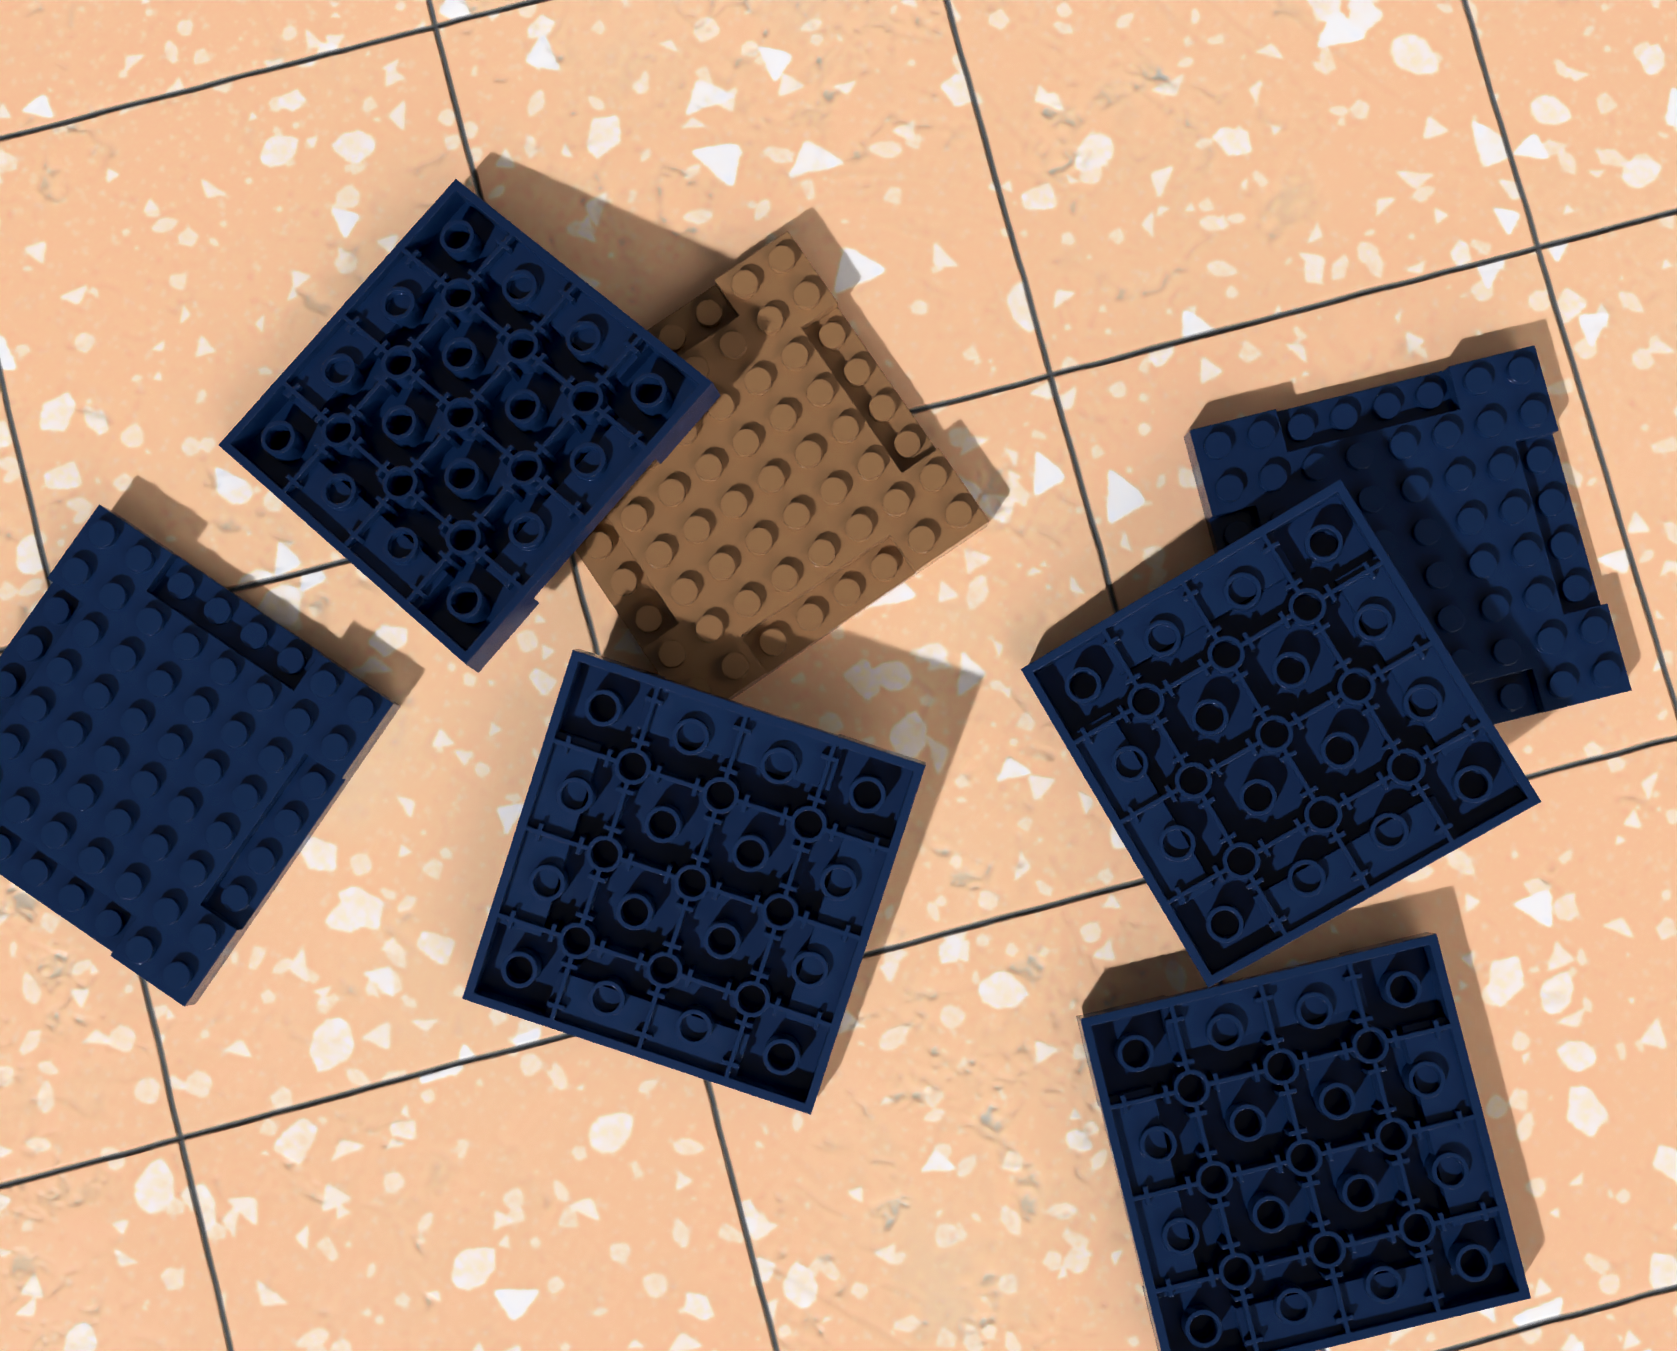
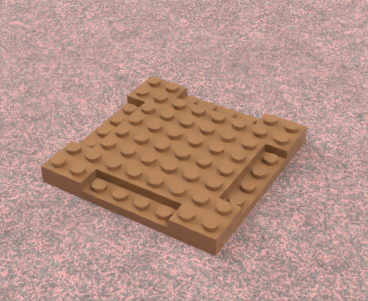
[575,231,989,700]

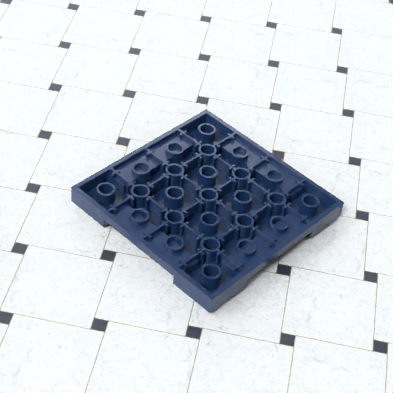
[219,179,721,673]
[1184,345,1632,724]
[1021,479,1542,988]
[0,504,401,1007]
[462,649,926,1115]
[1076,932,1531,1351]

